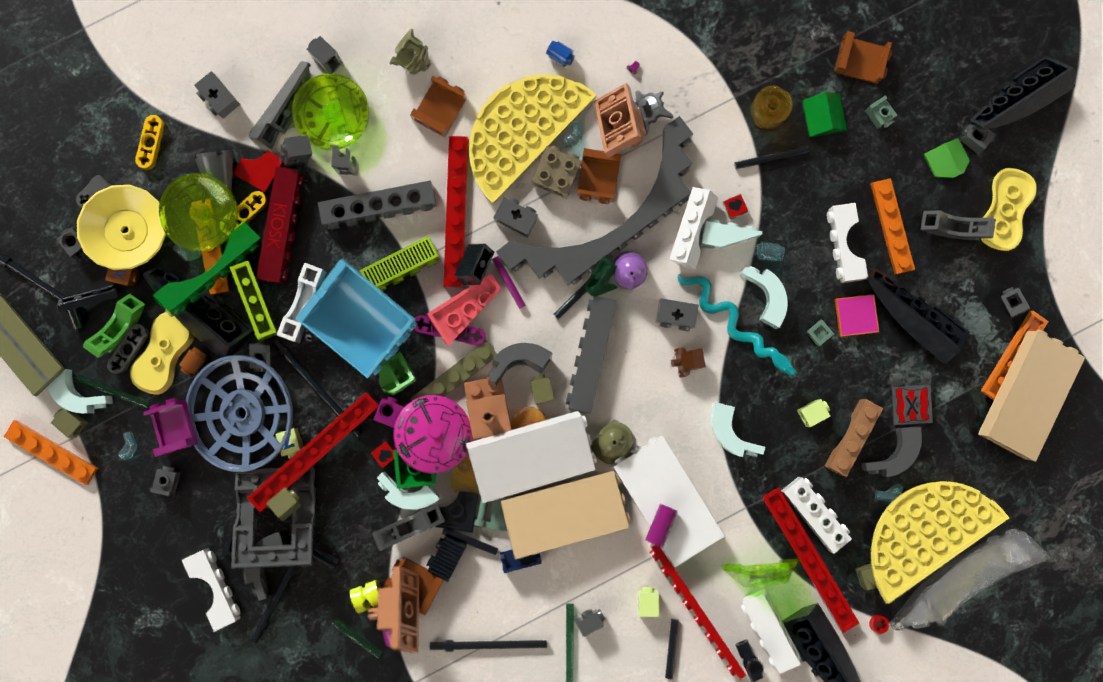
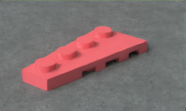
[427,273,501,347]

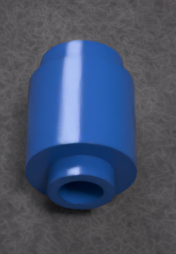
[546,40,575,67]

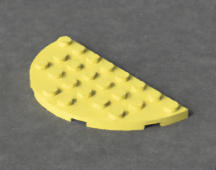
[469,75,597,204]
[871,481,1009,603]

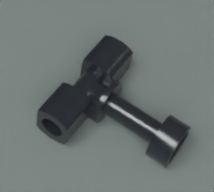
[735,639,764,682]

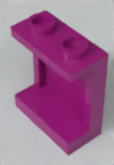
[143,398,198,457]

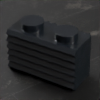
[454,243,495,285]
[426,536,467,582]

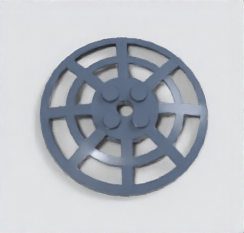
[186,355,293,472]

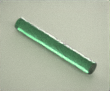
[331,619,383,659]

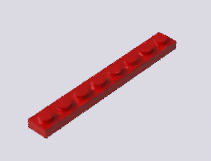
[443,136,468,288]
[247,392,379,512]
[762,487,860,633]
[649,544,746,679]

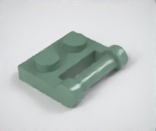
[474,494,515,532]

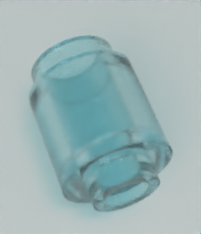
[755,241,785,263]

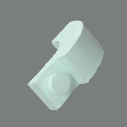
[377,472,441,510]

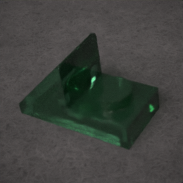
[583,255,618,297]

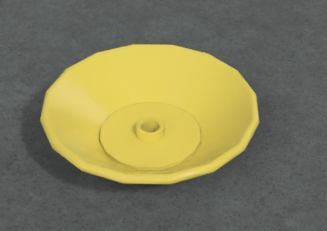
[77,185,167,270]

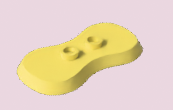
[981,168,1037,251]
[130,312,194,395]

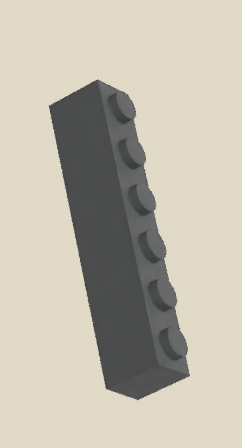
[565,296,617,414]

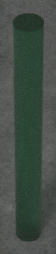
[76,374,151,409]
[566,603,574,682]

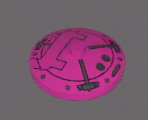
[394,395,472,474]

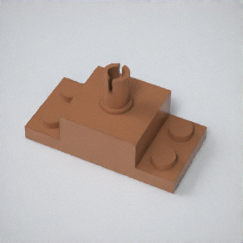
[594,83,646,158]
[464,378,512,441]
[368,566,419,654]

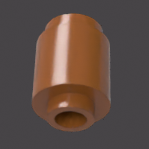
[179,346,207,376]

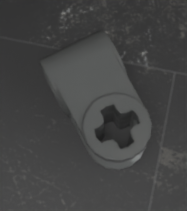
[76,175,112,208]

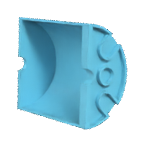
[295,259,417,378]

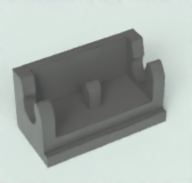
[331,145,357,175]

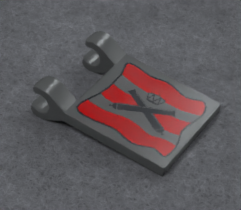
[889,371,933,425]

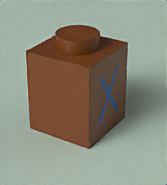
[105,268,139,288]

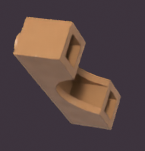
[824,399,883,477]

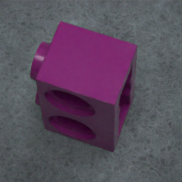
[373,396,408,428]

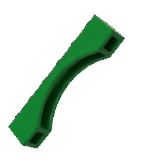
[153,222,261,318]

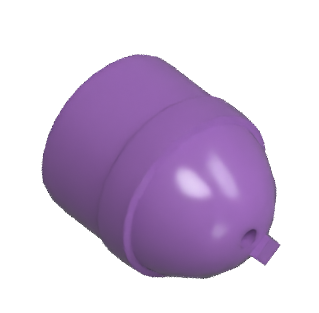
[613,251,648,290]

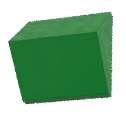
[802,92,847,137]
[393,450,437,489]

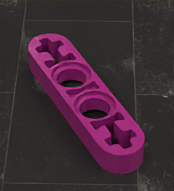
[414,315,486,346]

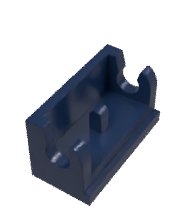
[500,550,542,573]

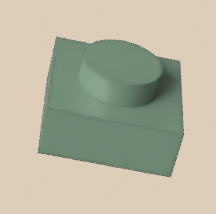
[806,319,834,347]

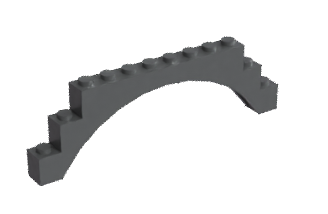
[496,116,693,286]

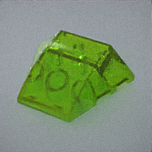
[722,558,799,588]

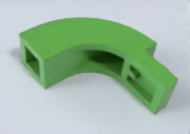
[83,293,145,358]

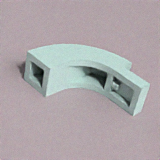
[740,266,788,329]
[47,369,113,414]
[711,402,765,457]

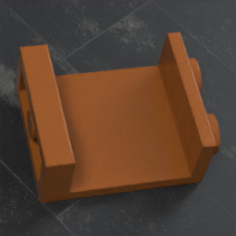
[834,31,893,84]
[410,76,467,138]
[576,148,622,204]
[383,557,444,615]

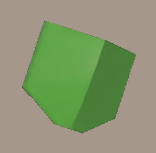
[923,138,970,178]
[379,351,416,395]

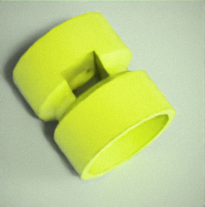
[350,580,381,614]

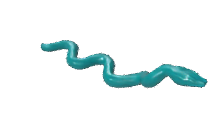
[678,274,796,376]

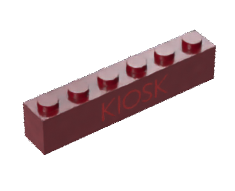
[256,167,304,285]

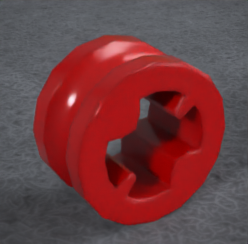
[869,615,889,634]

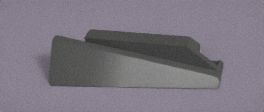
[248,61,314,149]

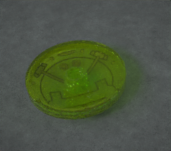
[292,73,370,150]
[159,173,238,251]

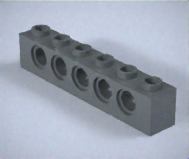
[318,180,437,230]

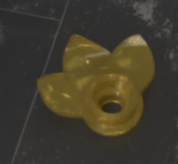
[450,457,479,493]

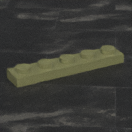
[410,340,497,401]

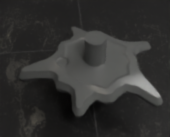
[635,90,674,134]

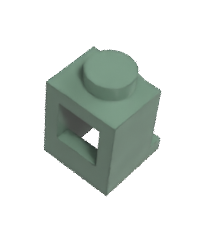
[865,95,897,129]

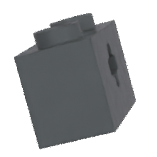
[307,36,343,76]
[194,71,241,119]
[278,135,313,168]
[493,197,538,238]
[655,298,699,331]

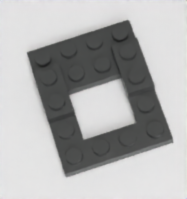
[231,467,316,569]

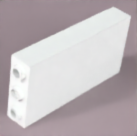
[466,411,597,503]
[612,435,725,567]

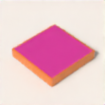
[835,294,879,337]

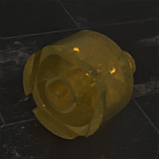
[750,85,793,129]

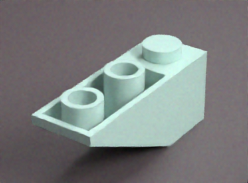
[699,219,763,250]

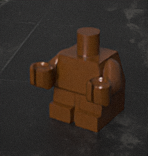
[671,347,706,378]

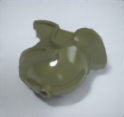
[389,29,431,75]
[591,419,635,464]

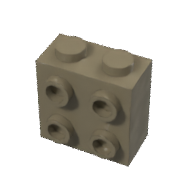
[532,146,582,199]

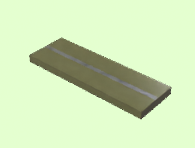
[0,293,65,396]

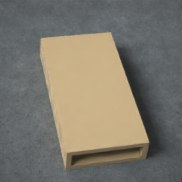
[978,329,1085,462]
[500,471,631,559]

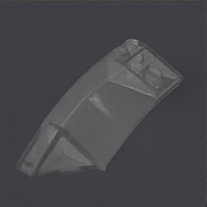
[889,529,1051,631]

